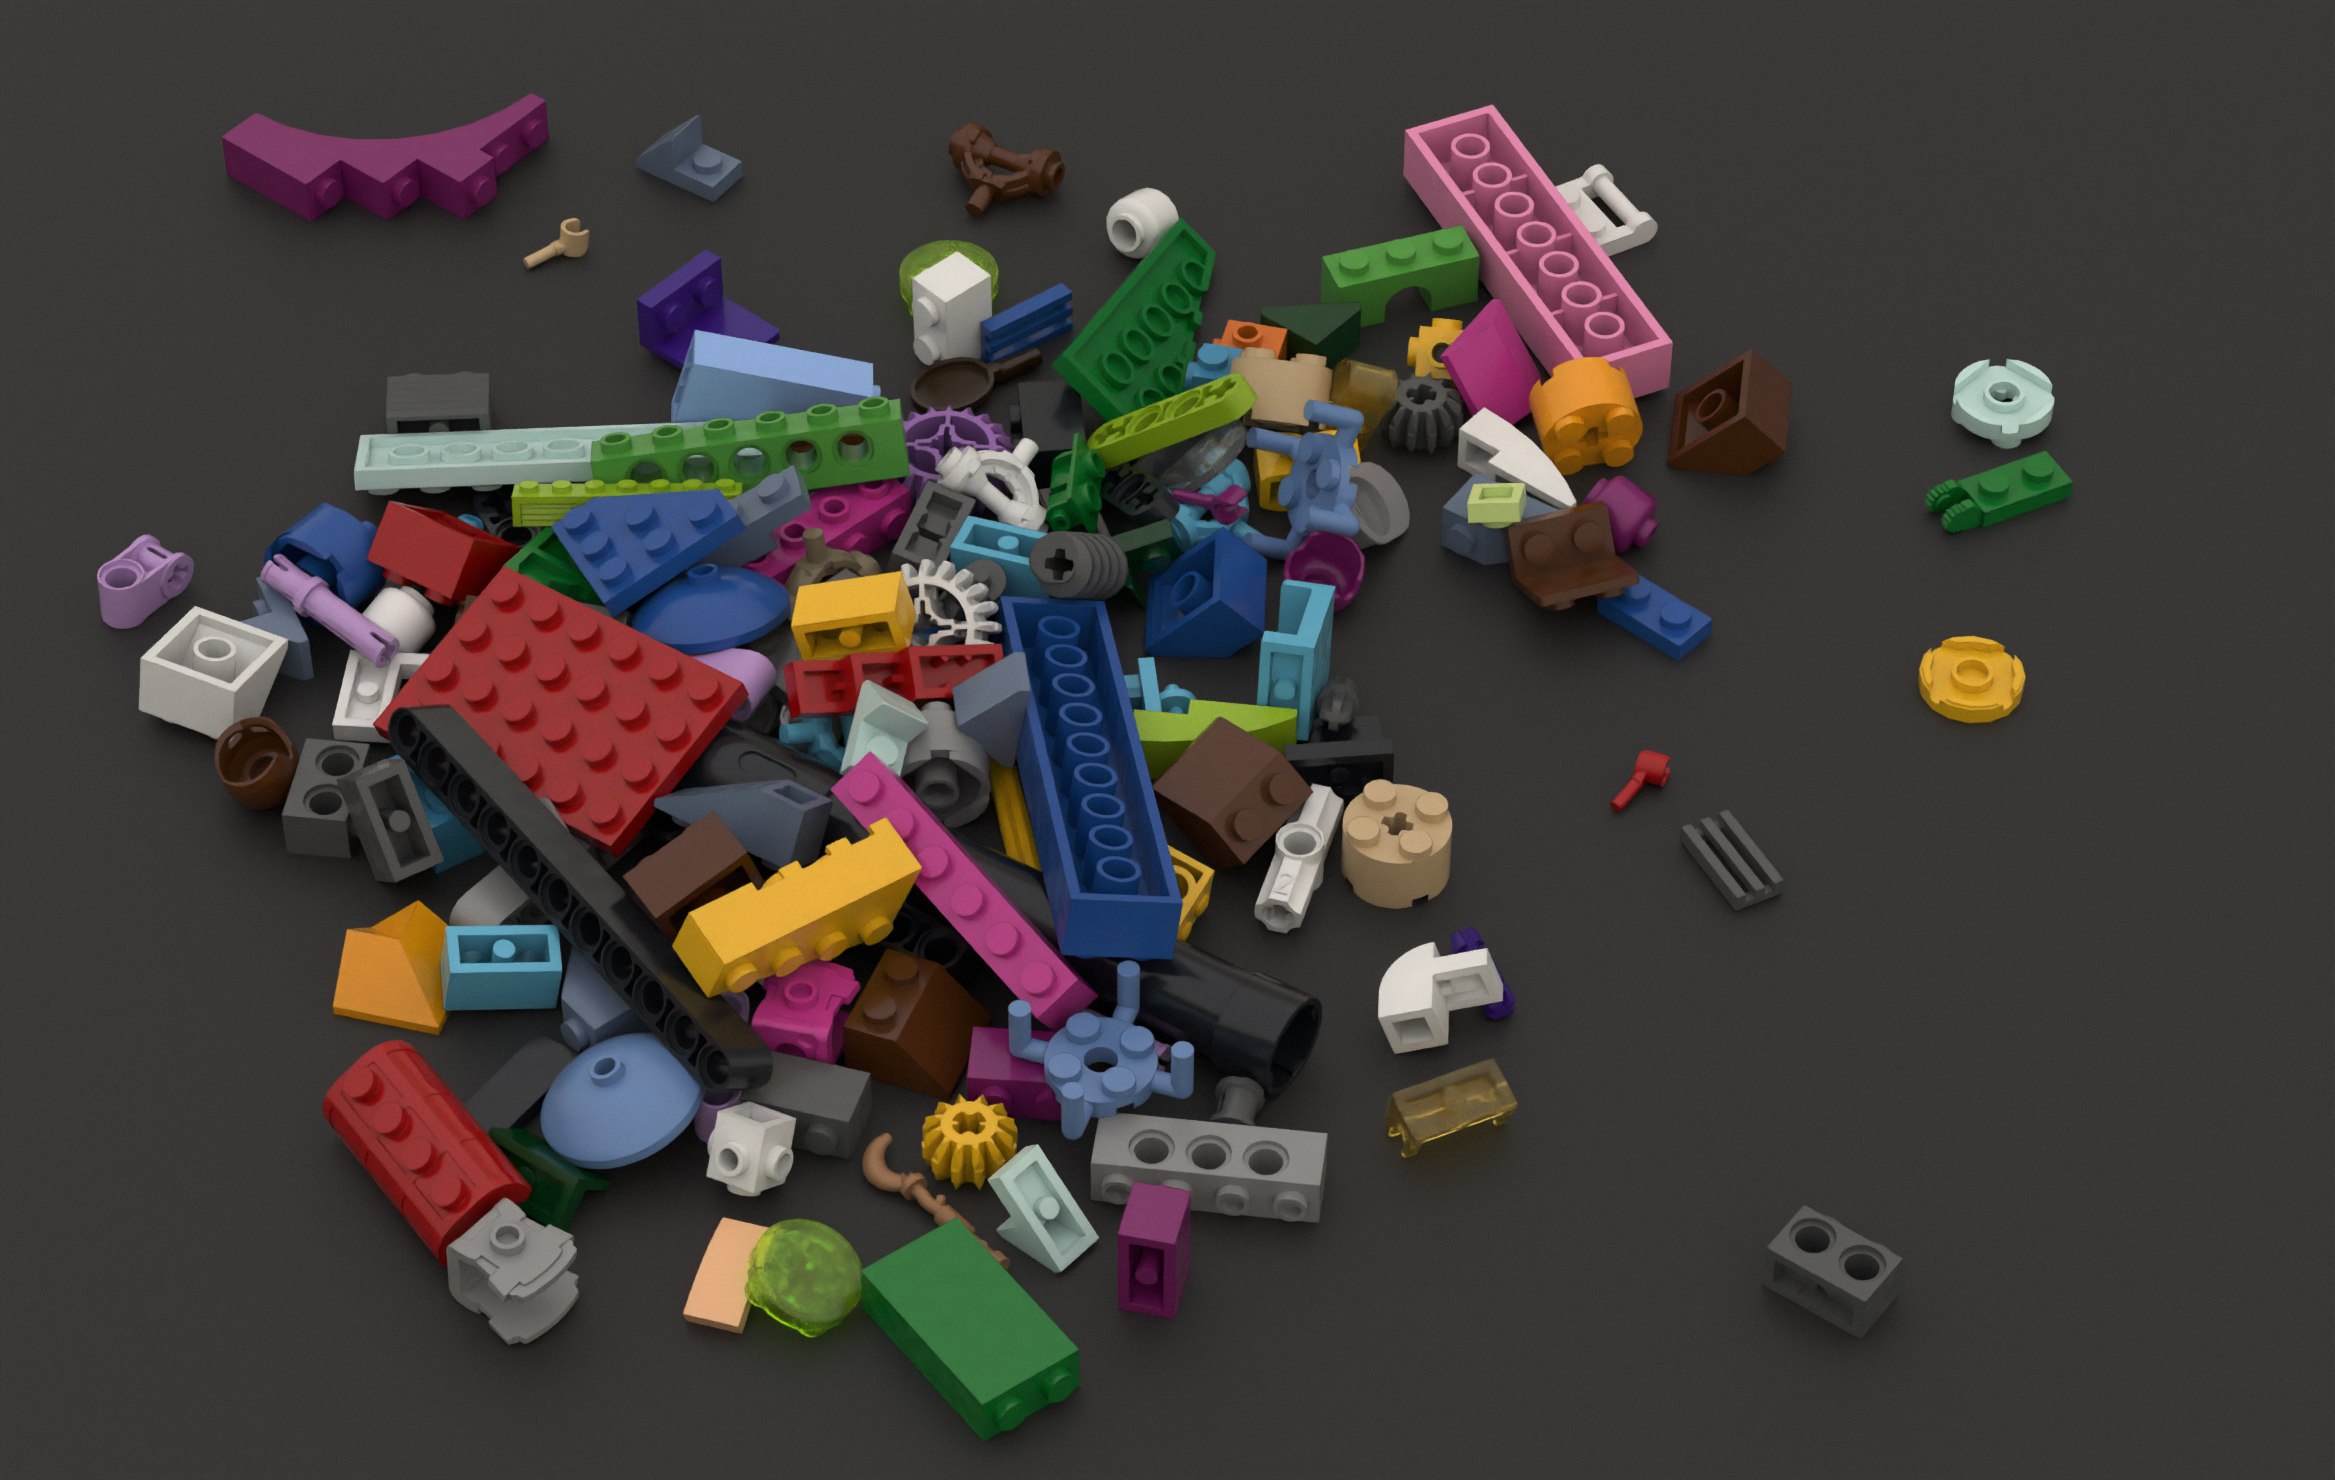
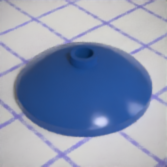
[631,563,791,654]

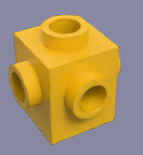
[1407,318,1464,389]

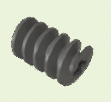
[1028,531,1128,600]

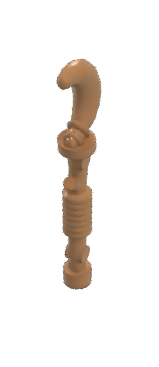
[862,1133,1010,1271]

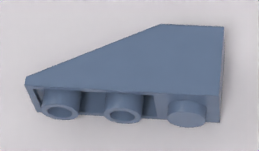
[653,779,833,871]

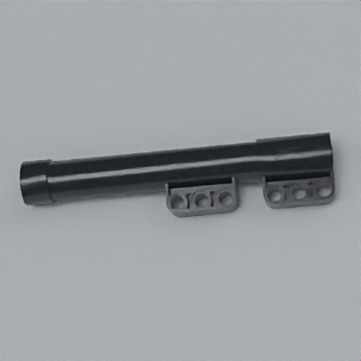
[646,717,1322,1095]

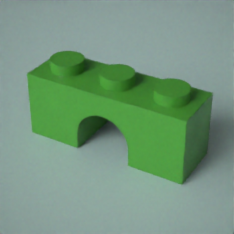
[1321,225,1480,328]

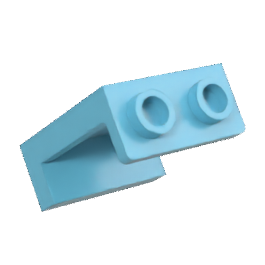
[1257,579,1335,741]

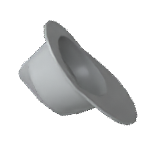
[1347,462,1410,550]

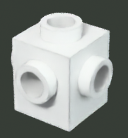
[706,1101,796,1196]

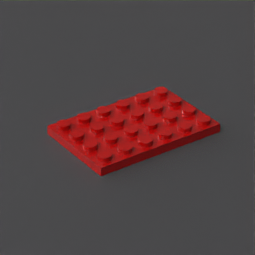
[373,566,749,858]

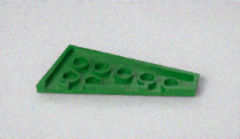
[1051,217,1216,423]

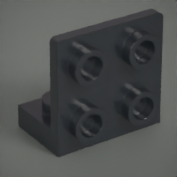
[1283,715,1394,802]

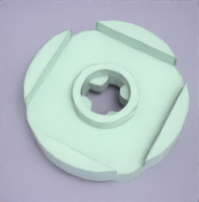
[1951,359,2054,449]

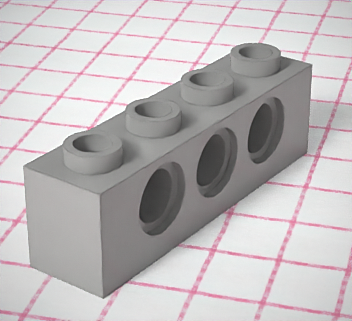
[1091,1113,1328,1223]

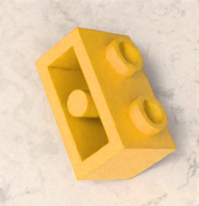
[791,571,916,661]

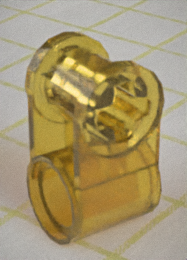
[1326,358,1398,452]

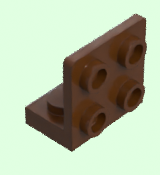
[1503,500,1640,610]

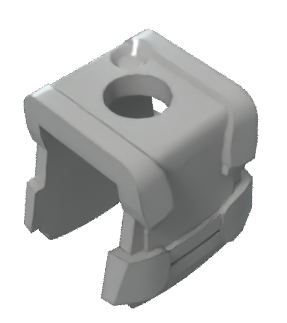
[446,1198,579,1345]

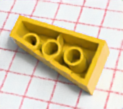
[672,817,922,998]

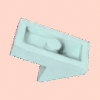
[840,679,928,776]
[988,1144,1099,1273]

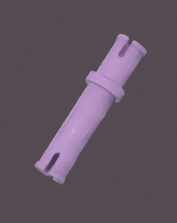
[260,554,400,668]

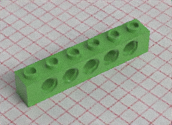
[590,396,910,493]

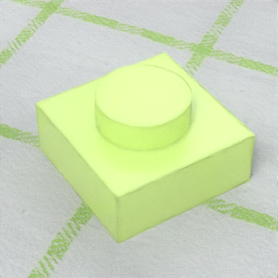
[1467,483,1526,528]

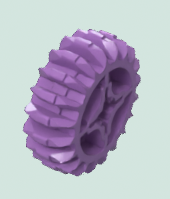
[895,405,1013,517]

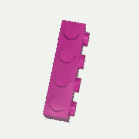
[739,478,911,587]

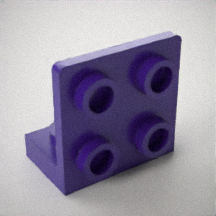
[637,249,780,370]

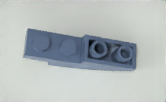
[681,465,812,573]

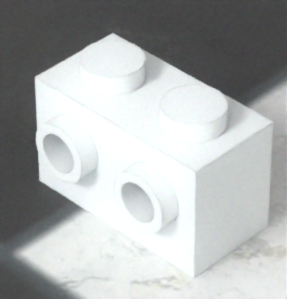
[912,251,992,365]

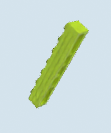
[511,479,743,527]

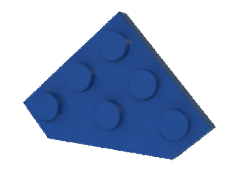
[550,489,746,617]

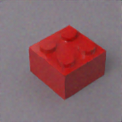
[367,501,522,607]

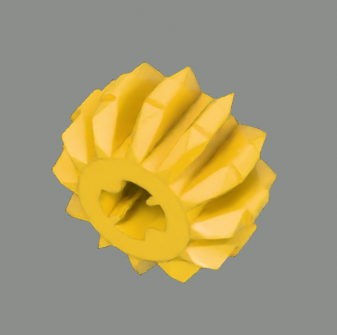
[921,1093,1018,1190]

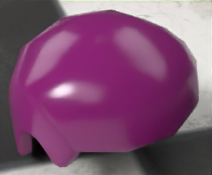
[1283,531,1365,612]

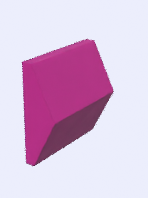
[1440,299,1544,425]

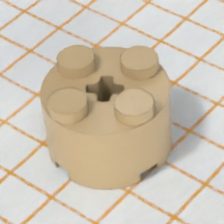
[1230,347,1333,433]
[1341,779,1452,909]

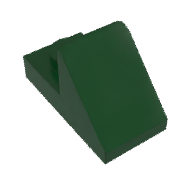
[1111,518,1184,609]

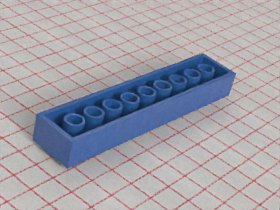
[993,596,1183,961]

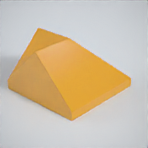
[333,900,451,1035]

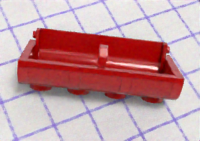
[322,1040,532,1269]

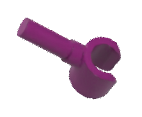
[1173,484,1248,525]

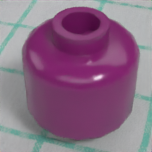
[1582,476,1660,553]

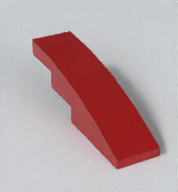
[783,644,1004,719]

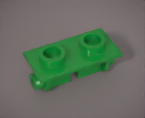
[1046,432,1105,534]

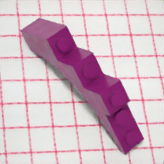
[222,93,549,222]

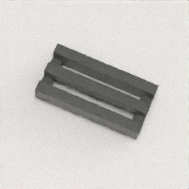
[1680,810,1784,911]

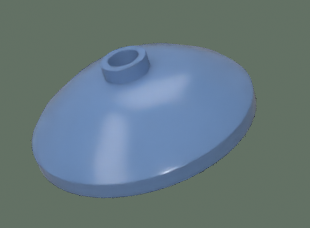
[540,1033,705,1169]

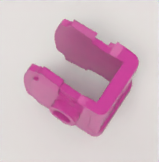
[751,959,861,1065]

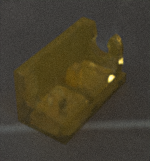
[1384,1058,1518,1158]

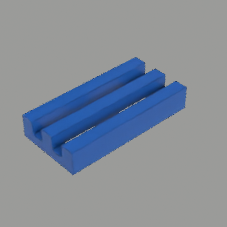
[981,283,1073,364]

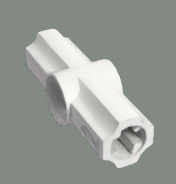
[1254,783,1344,934]

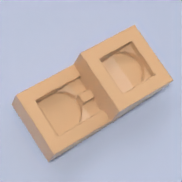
[683,1217,780,1334]

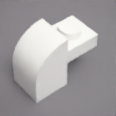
[1378,942,1503,1054]

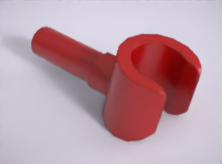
[1610,750,1671,812]

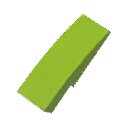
[1133,699,1298,779]

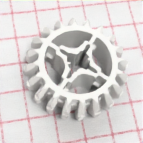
[901,559,1003,646]

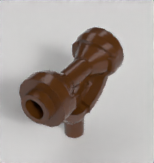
[949,122,1065,217]

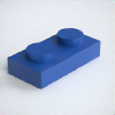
[1597,574,1713,661]

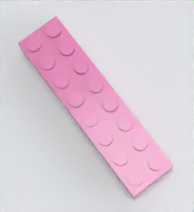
[1403,105,1673,398]

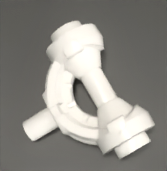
[935,438,1050,533]

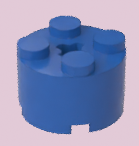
[264,503,386,628]

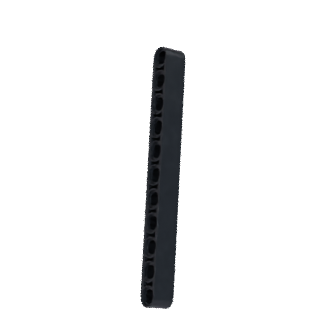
[388,704,773,1094]

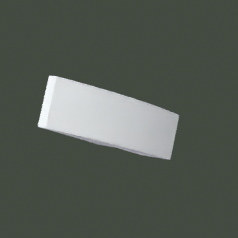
[1457,407,1576,510]

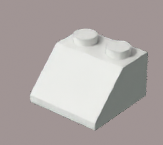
[139,606,288,742]

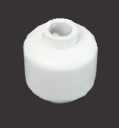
[1106,188,1179,259]
[362,586,436,653]

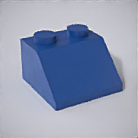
[1145,527,1267,658]

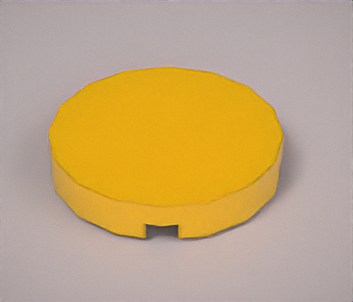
[1918,636,2026,723]

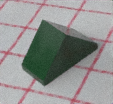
[1260,302,1361,369]

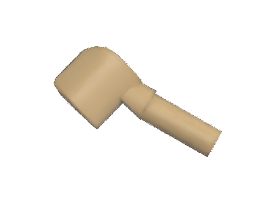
[523,218,589,269]

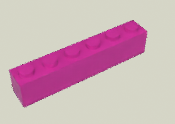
[830,751,1099,1031]

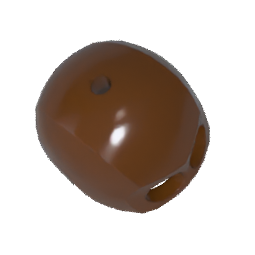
[214,716,300,811]

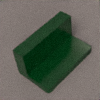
[488,1127,611,1231]

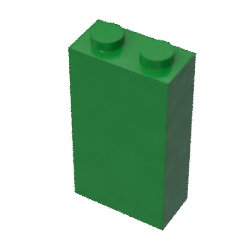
[860,1217,1080,1442]

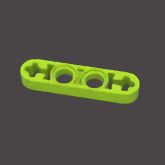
[1087,373,1257,469]

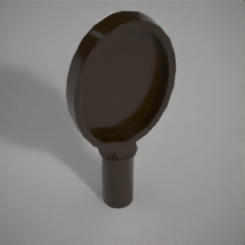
[910,347,1043,414]

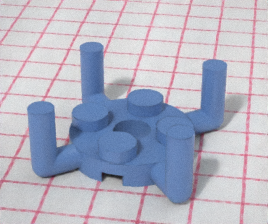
[1243,399,1364,561]
[1008,960,1194,1140]

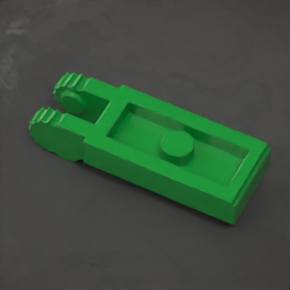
[1924,450,2073,534]

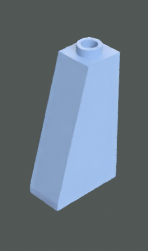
[671,330,881,423]

